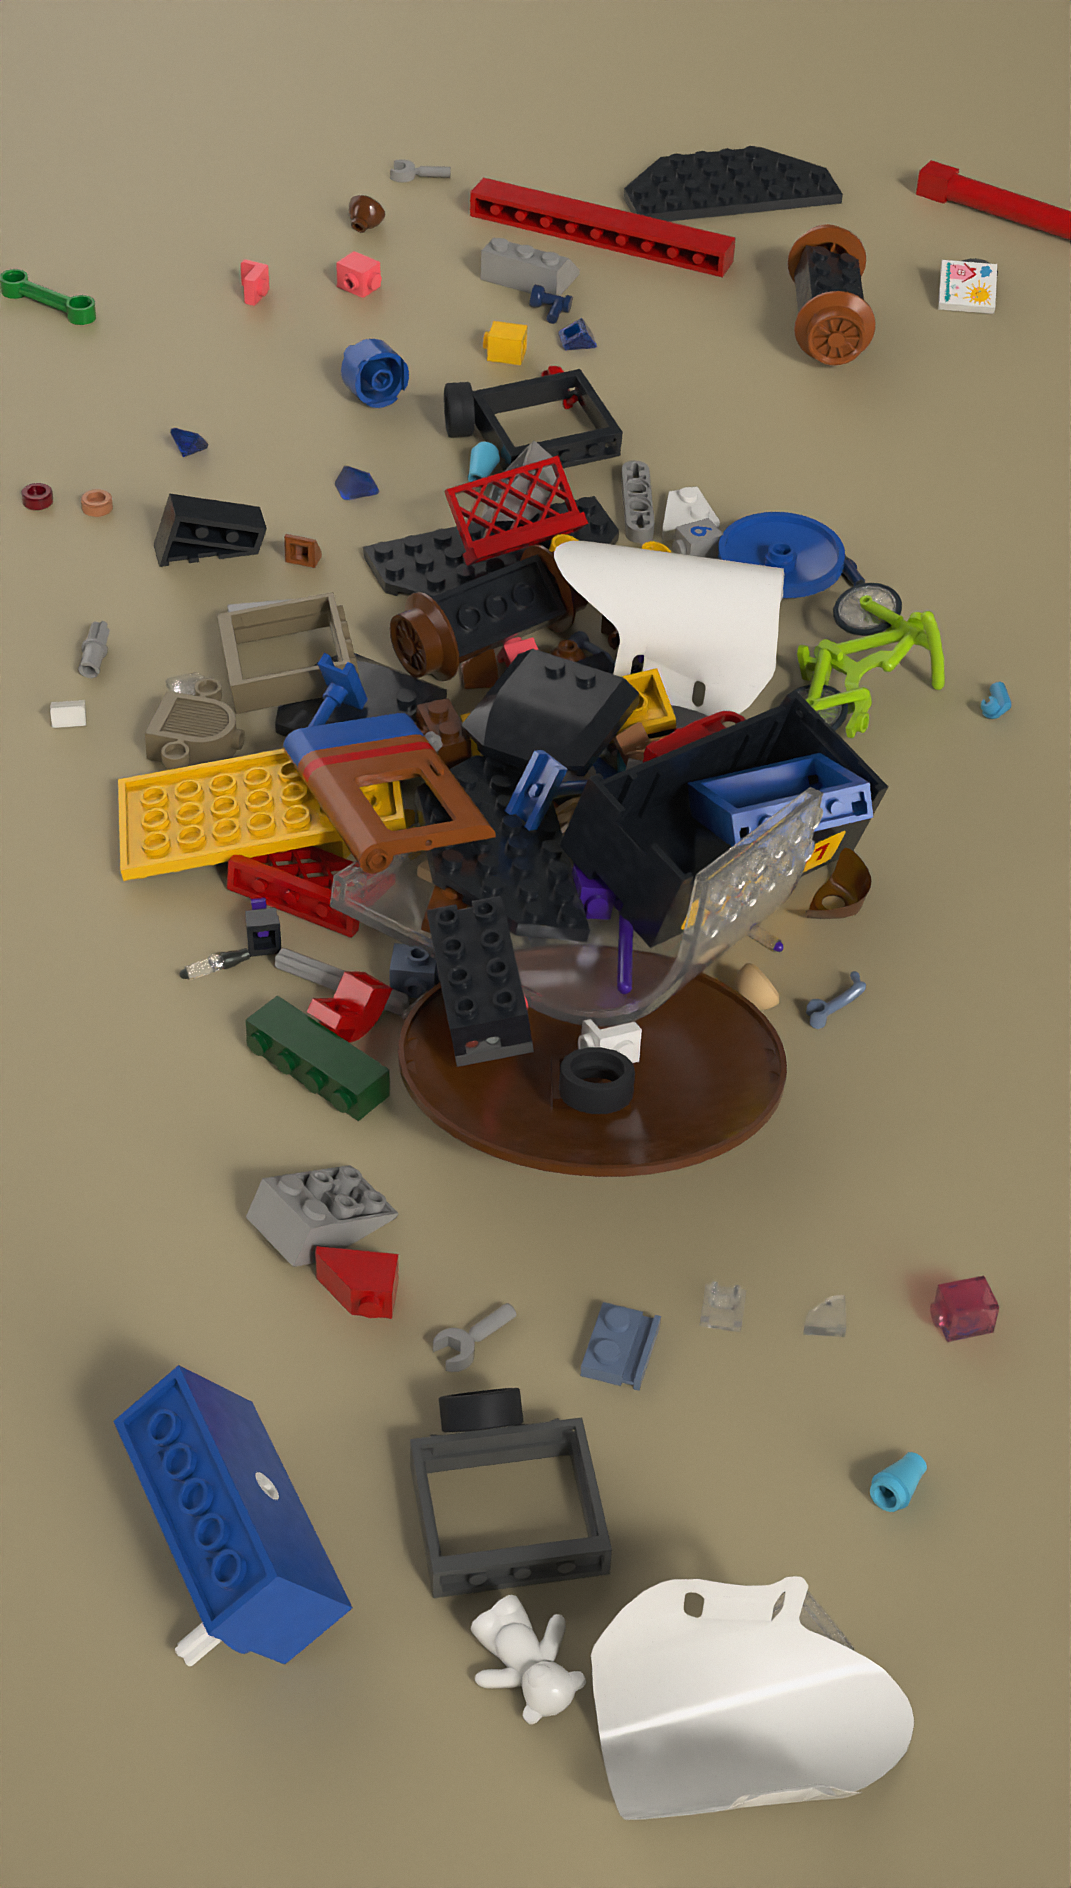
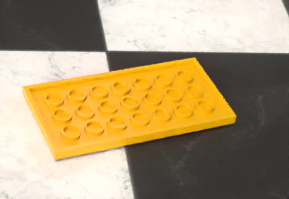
[118,748,407,881]

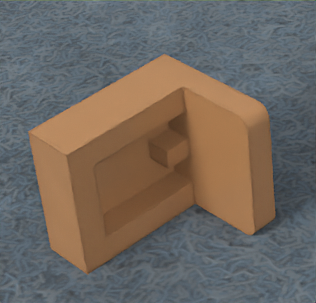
[613,722,667,767]

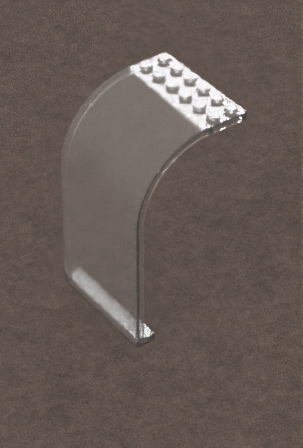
[330,787,823,1027]

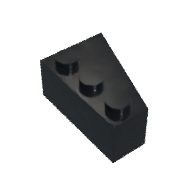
[154,493,267,567]

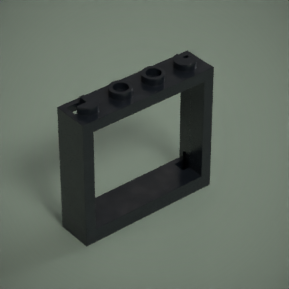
[473,369,623,471]

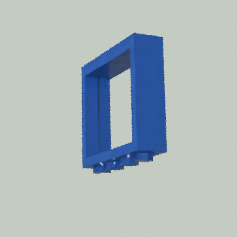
[687,753,873,850]

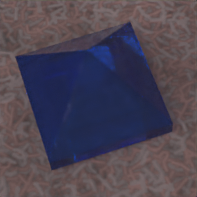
[170,428,208,457]

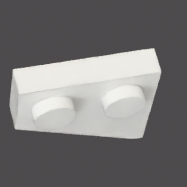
[662,486,720,541]

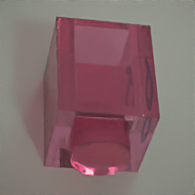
[930,1275,1000,1342]

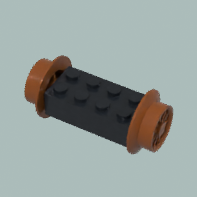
[788,224,876,365]

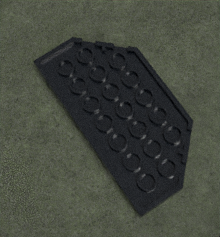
[624,146,843,222]
[363,496,619,597]
[414,755,590,942]

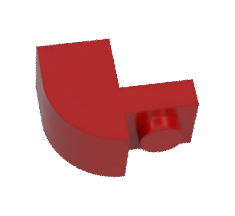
[307,971,393,1043]

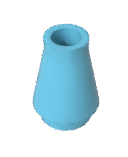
[468,442,500,482]
[870,1452,927,1512]

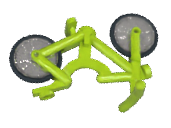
[780,583,945,738]

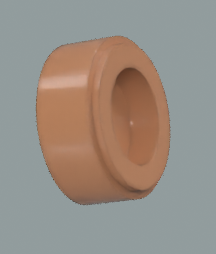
[81,489,113,517]

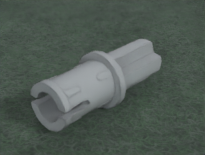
[78,621,110,678]

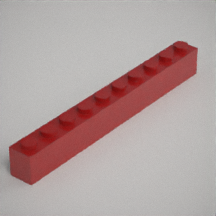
[470,177,736,278]

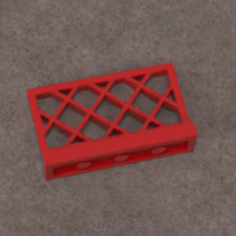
[444,456,588,566]
[227,846,396,938]

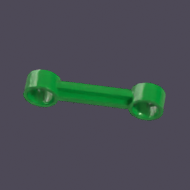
[0,269,96,325]

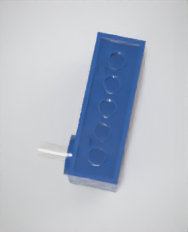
[114,1365,353,1666]

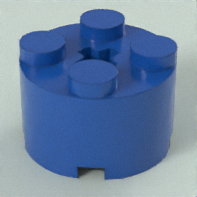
[341,339,409,408]

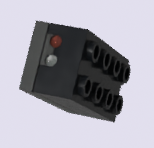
[426,896,534,1067]

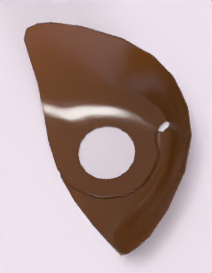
[806,847,872,919]

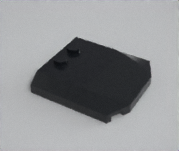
[461,649,639,776]
[275,653,447,737]

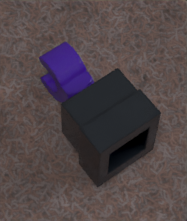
[245,898,282,957]

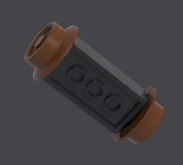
[390,545,588,681]

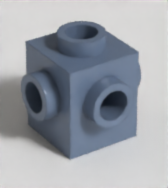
[390,943,440,998]

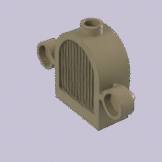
[145,678,245,769]

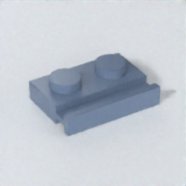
[580,1302,661,1391]

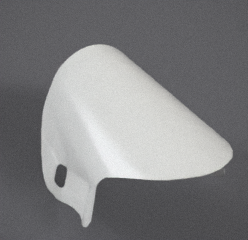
[554,541,784,716]
[591,1576,914,1820]

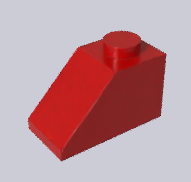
[315,1246,399,1319]

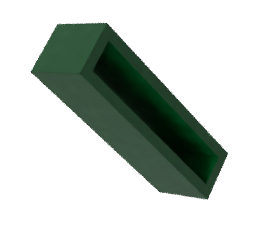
[245,995,390,1121]

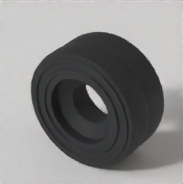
[444,382,475,437]

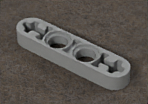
[621,460,655,544]

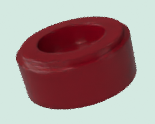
[21,483,53,510]

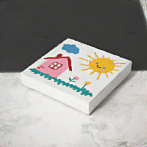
[938,260,997,314]

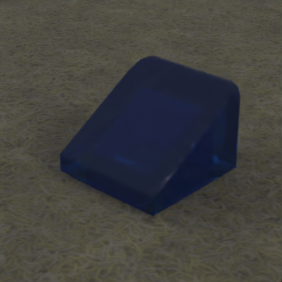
[558,318,597,350]
[335,466,379,500]

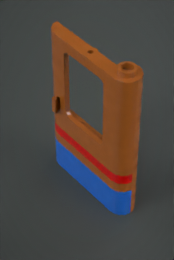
[283,713,496,874]

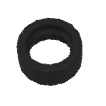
[559,1047,635,1114]
[439,1388,523,1432]

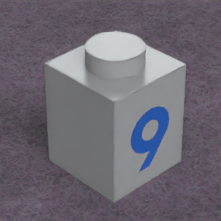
[672,518,724,559]

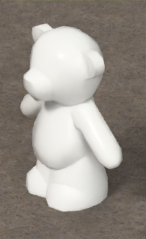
[471,1595,586,1725]

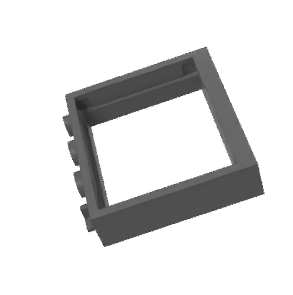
[410,1417,612,1598]

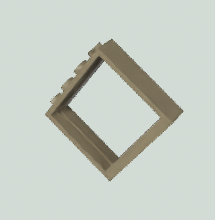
[217,592,360,714]

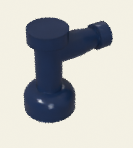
[529,284,573,324]

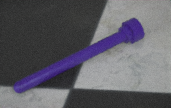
[614,896,633,995]

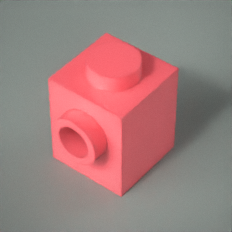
[336,251,381,298]

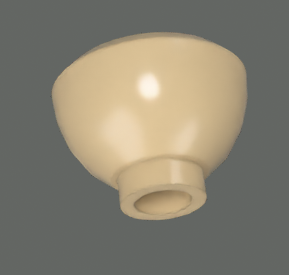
[734,963,780,1011]

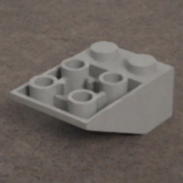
[246,1165,398,1267]

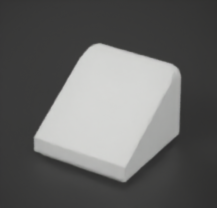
[50,700,86,728]

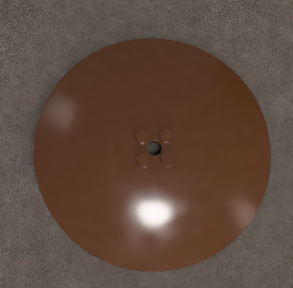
[398,948,787,1177]

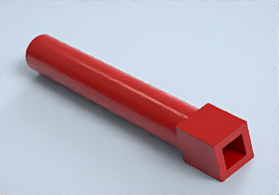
[916,160,1071,240]

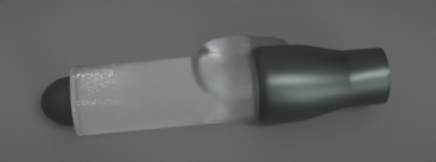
[180,948,250,980]

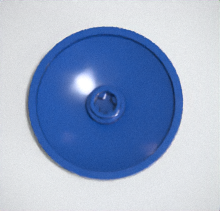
[718,512,845,598]

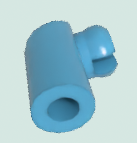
[980,682,1012,719]

